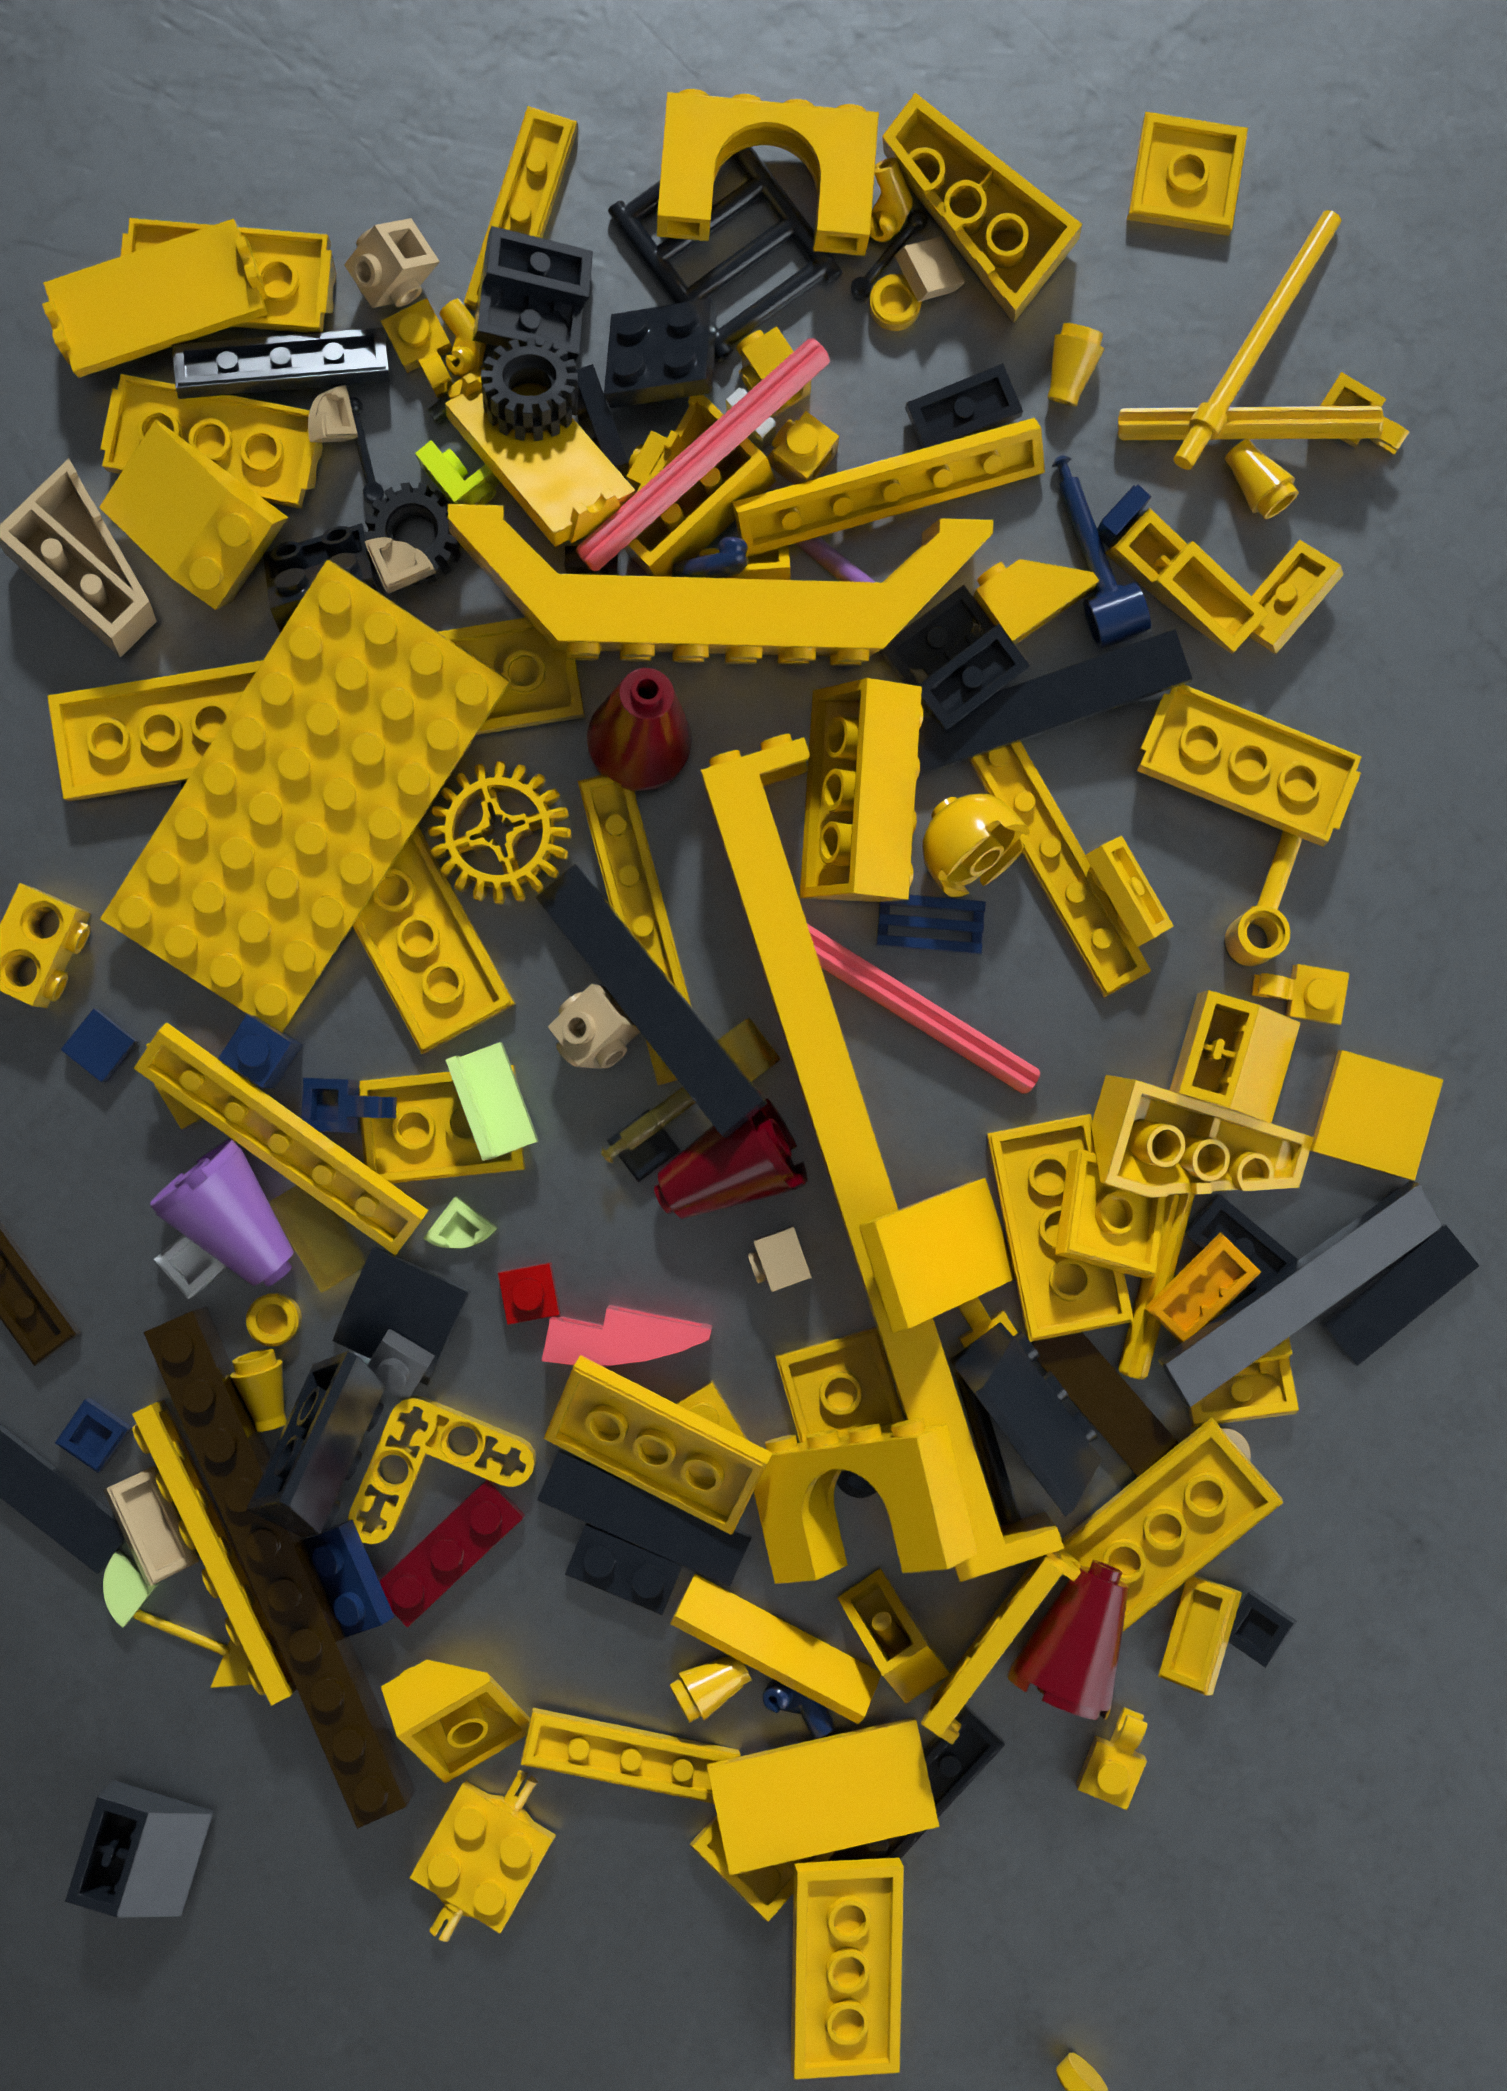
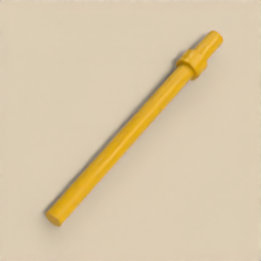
[1173,210,1341,470]

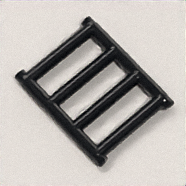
[608,147,843,362]

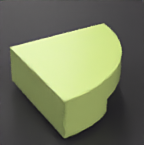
[423,1196,498,1249]
[103,1550,160,1628]

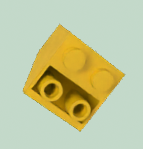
[1169,990,1300,1123]

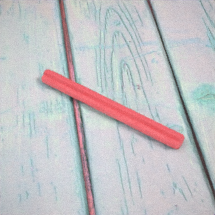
[576,338,830,572]
[807,924,1041,1094]

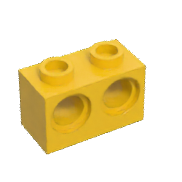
[0,883,91,1008]

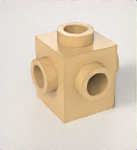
[344,218,440,308]
[548,984,640,1069]

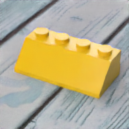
[799,678,923,902]

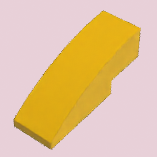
[1106,508,1269,653]

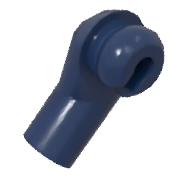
[672,537,749,578]
[762,1679,837,1740]

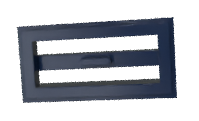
[876,895,986,955]

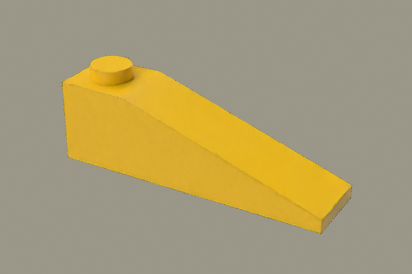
[1091,1075,1314,1197]

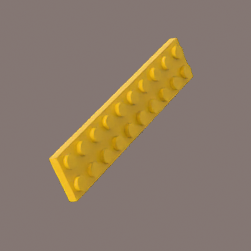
[47,617,585,802]

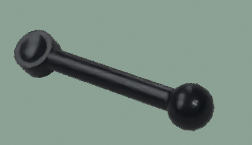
[851,209,928,300]
[349,397,384,505]

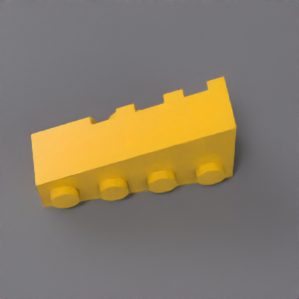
[882,93,1082,323]

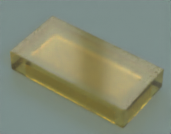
[269,1185,366,1293]

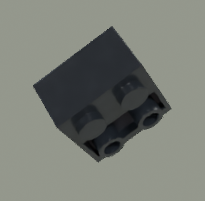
[263,523,385,633]
[65,1780,214,1918]

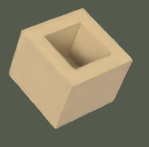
[747,1225,812,1292]

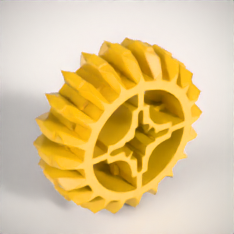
[428,761,572,905]

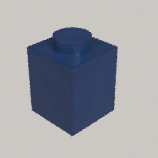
[218,1014,303,1089]

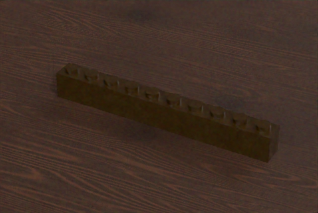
[143,1306,415,1829]

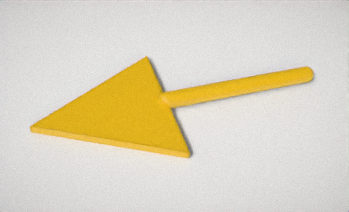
[133,1609,252,1688]

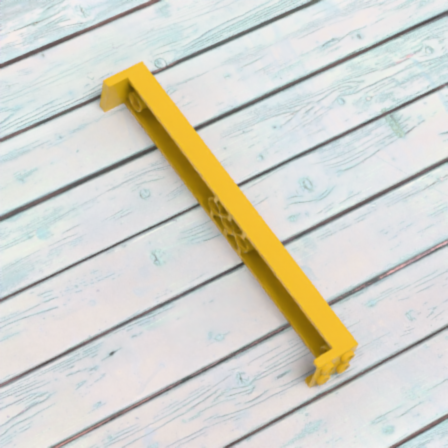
[701,734,1064,1582]

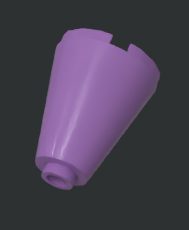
[150,1138,294,1287]

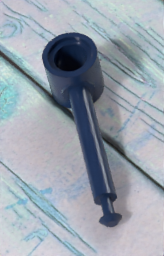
[1052,455,1152,649]

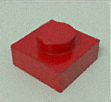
[498,1262,561,1325]

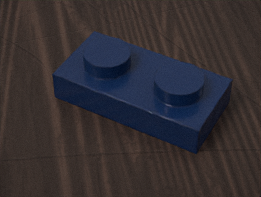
[303,1520,395,1638]

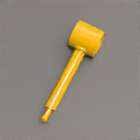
[1225,831,1302,966]

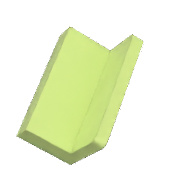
[446,1042,539,1161]

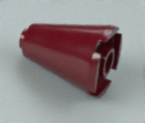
[587,668,692,791]
[654,1090,808,1219]
[1007,1560,1129,1720]

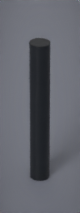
[955,1371,1021,1525]

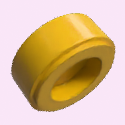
[869,274,922,331]
[246,1293,302,1347]
[1056,2053,1108,2091]

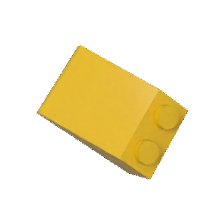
[99,420,288,610]

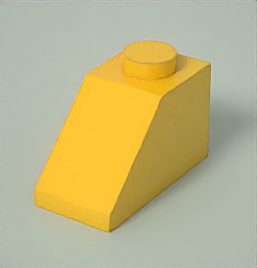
[973,559,1099,645]
[837,1568,950,1704]

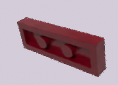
[379,1479,525,1628]

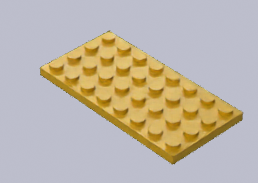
[100,560,511,1033]

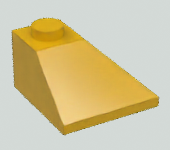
[381,1659,530,1784]

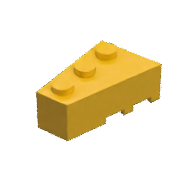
[624,395,776,577]

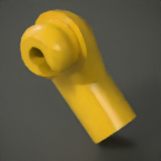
[870,158,913,242]
[439,298,487,377]

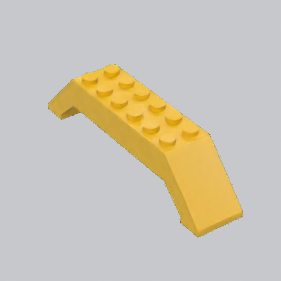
[448,504,993,667]

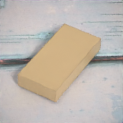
[103,1466,199,1587]

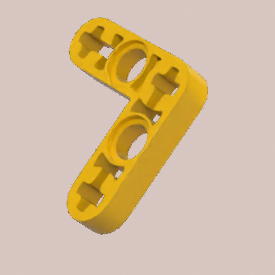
[348,1395,537,1544]

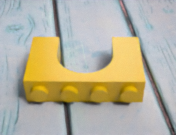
[657,89,879,256]
[754,1418,978,1584]

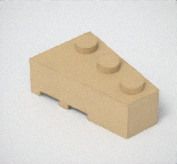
[0,458,157,658]

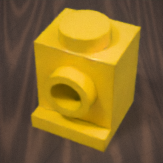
[736,326,812,418]
[767,411,839,485]

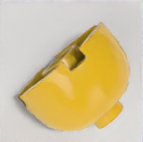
[922,794,1030,897]

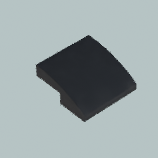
[473,226,593,362]
[879,585,1030,731]
[332,1246,471,1386]

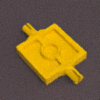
[410,1770,556,1942]

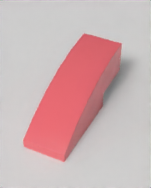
[541,1305,712,1366]

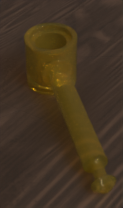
[601,1017,781,1163]

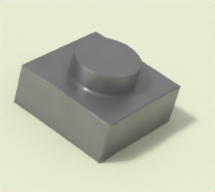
[367,1329,435,1400]

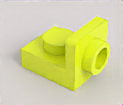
[415,440,500,505]

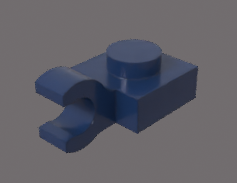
[301,1078,397,1133]

